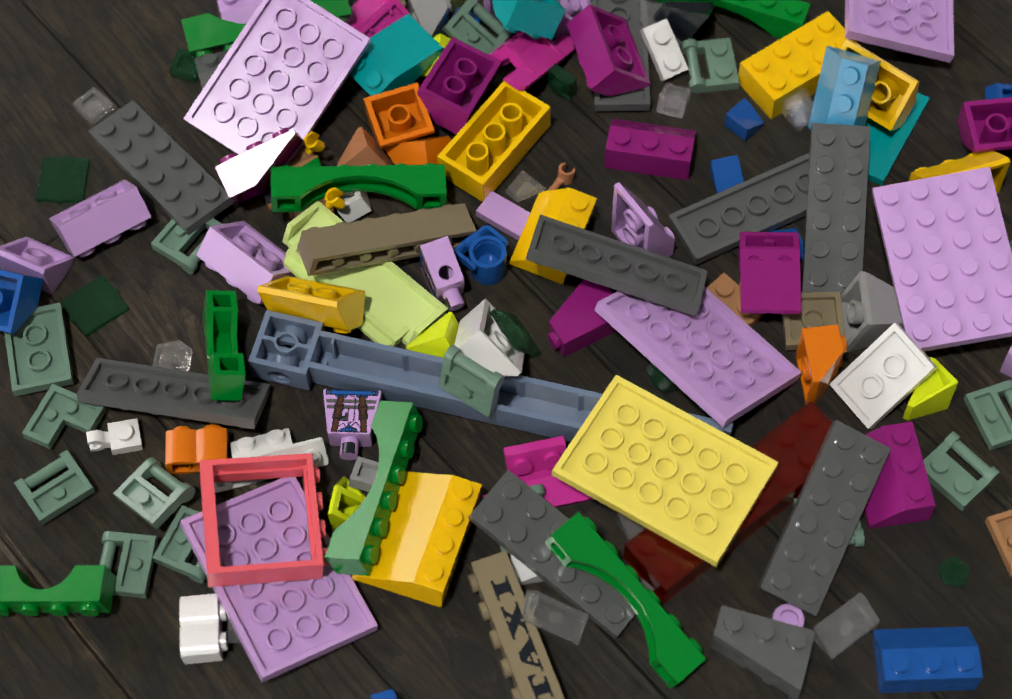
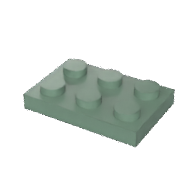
[4,303,74,396]

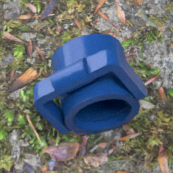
[454,225,509,285]

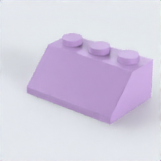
[49,180,151,257]
[196,221,296,304]

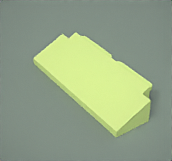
[282,201,448,347]

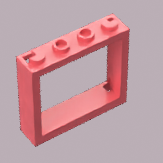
[200,453,329,587]

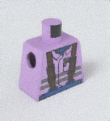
[419,236,465,312]
[323,389,382,461]

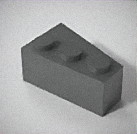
[711,605,816,699]

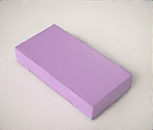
[476,191,530,241]

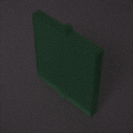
[36,155,90,205]
[60,275,129,337]
[490,309,542,357]

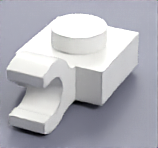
[86,418,143,455]

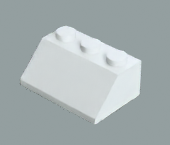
[455,298,526,376]

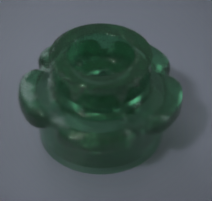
[938,557,970,587]

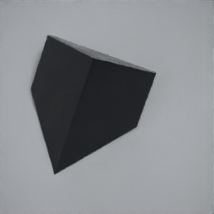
[653,1,714,42]

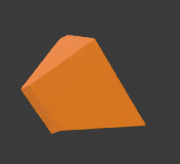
[384,136,451,165]

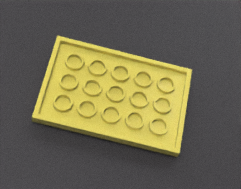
[552,375,779,567]

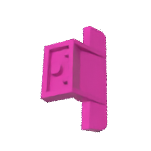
[346,0,411,38]
[488,32,576,91]
[482,436,595,508]

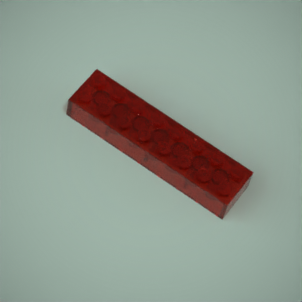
[623,401,832,604]

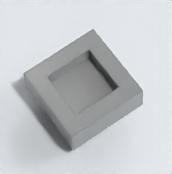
[348,456,379,492]

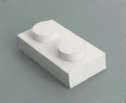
[640,18,688,81]

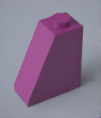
[547,279,617,358]

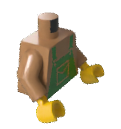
[264,132,345,220]

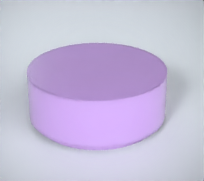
[772,604,805,627]

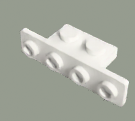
[214,428,329,493]

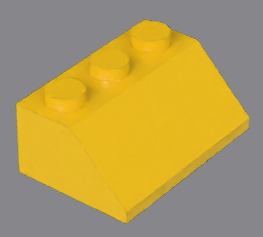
[841,38,919,131]
[909,151,1011,193]
[509,188,597,285]
[257,276,365,333]

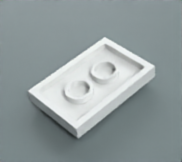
[829,323,938,429]

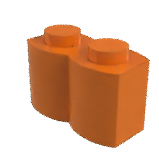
[165,424,229,475]

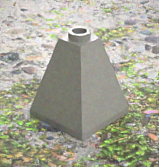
[841,271,903,352]

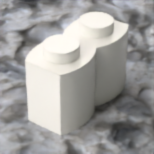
[179,594,229,665]

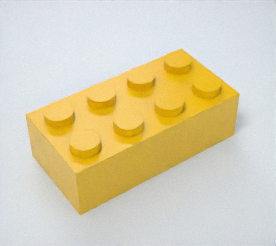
[738,11,861,119]
[437,81,551,202]

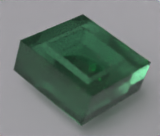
[169,48,199,82]
[548,64,577,101]
[645,362,680,392]

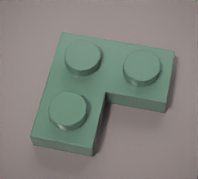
[22,384,107,449]

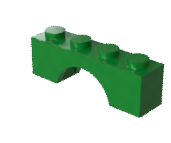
[203,290,246,401]
[0,565,116,616]

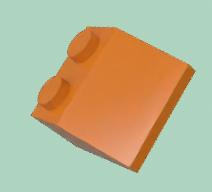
[364,83,435,149]
[795,324,847,409]

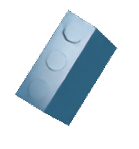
[808,46,881,130]

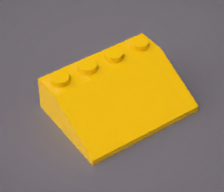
[352,472,482,608]

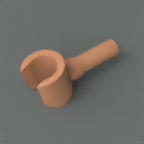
[547,162,575,191]

